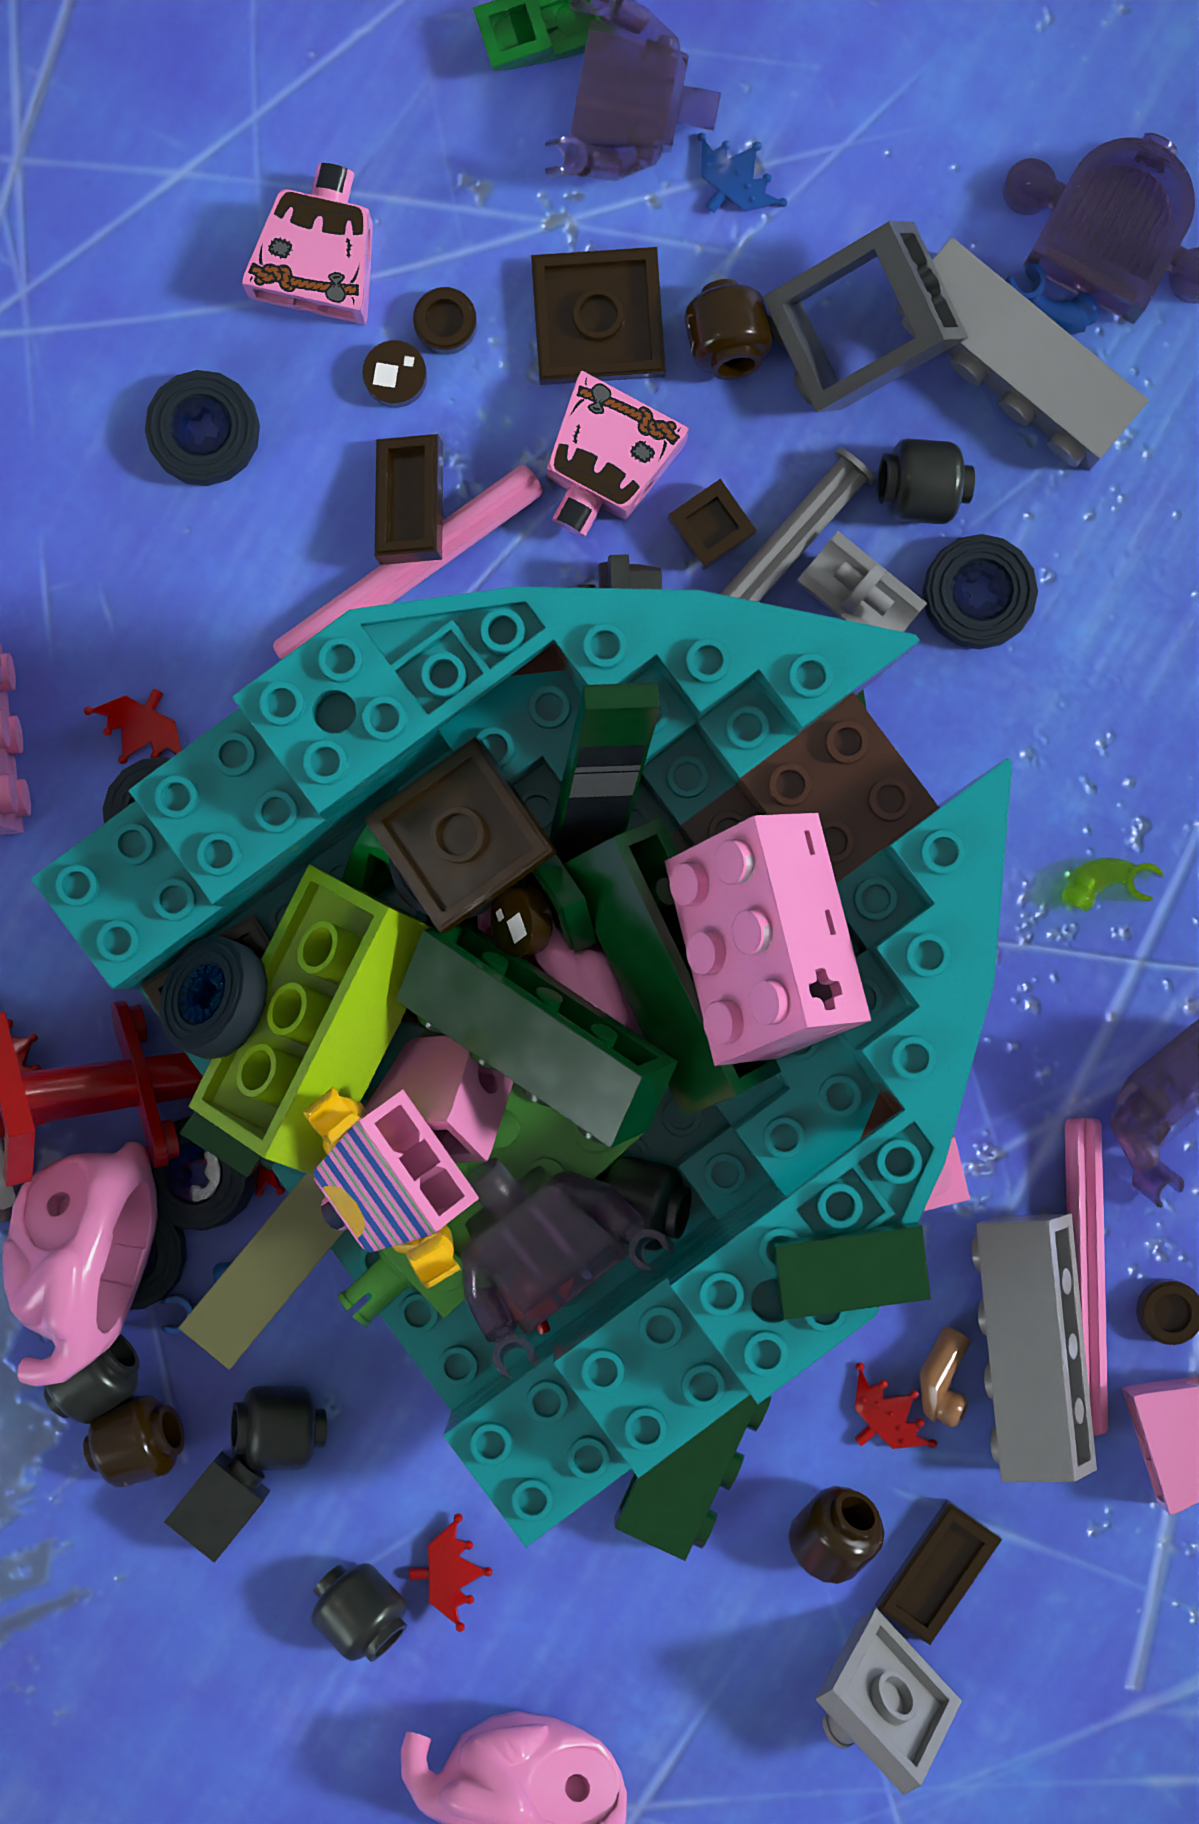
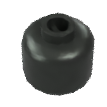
[877,438,975,524]
[588,1156,692,1251]
[44,1334,140,1424]
[230,1386,327,1470]
[311,1563,408,1662]

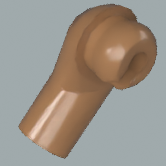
[919,1327,971,1427]

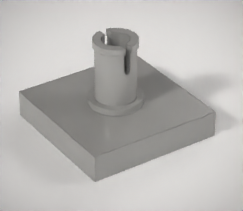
[815,1608,962,1795]

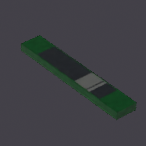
[549,683,660,863]

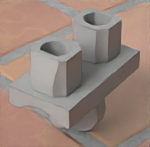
[796,531,927,632]

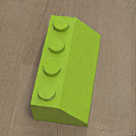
[188,864,433,1175]

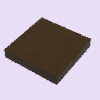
[531,247,666,385]
[364,737,558,933]

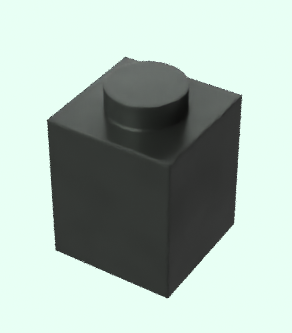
[164,1451,270,1563]

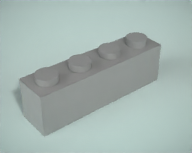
[896,237,1149,471]
[972,1213,1097,1482]

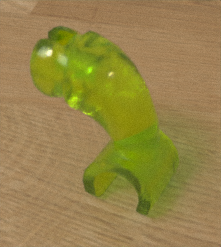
[1062,858,1164,911]

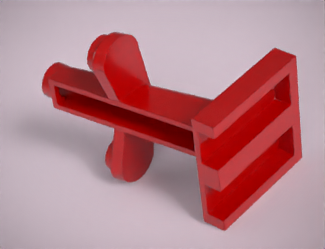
[0,1001,203,1187]

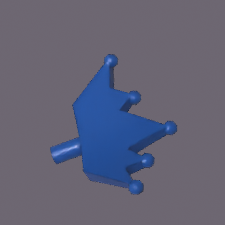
[697,132,788,213]

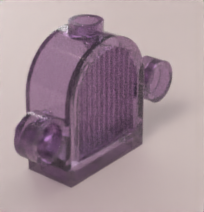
[1003,133,1199,324]

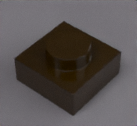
[668,478,757,570]

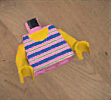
[303,1087,479,1289]

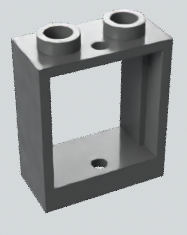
[763,221,968,412]

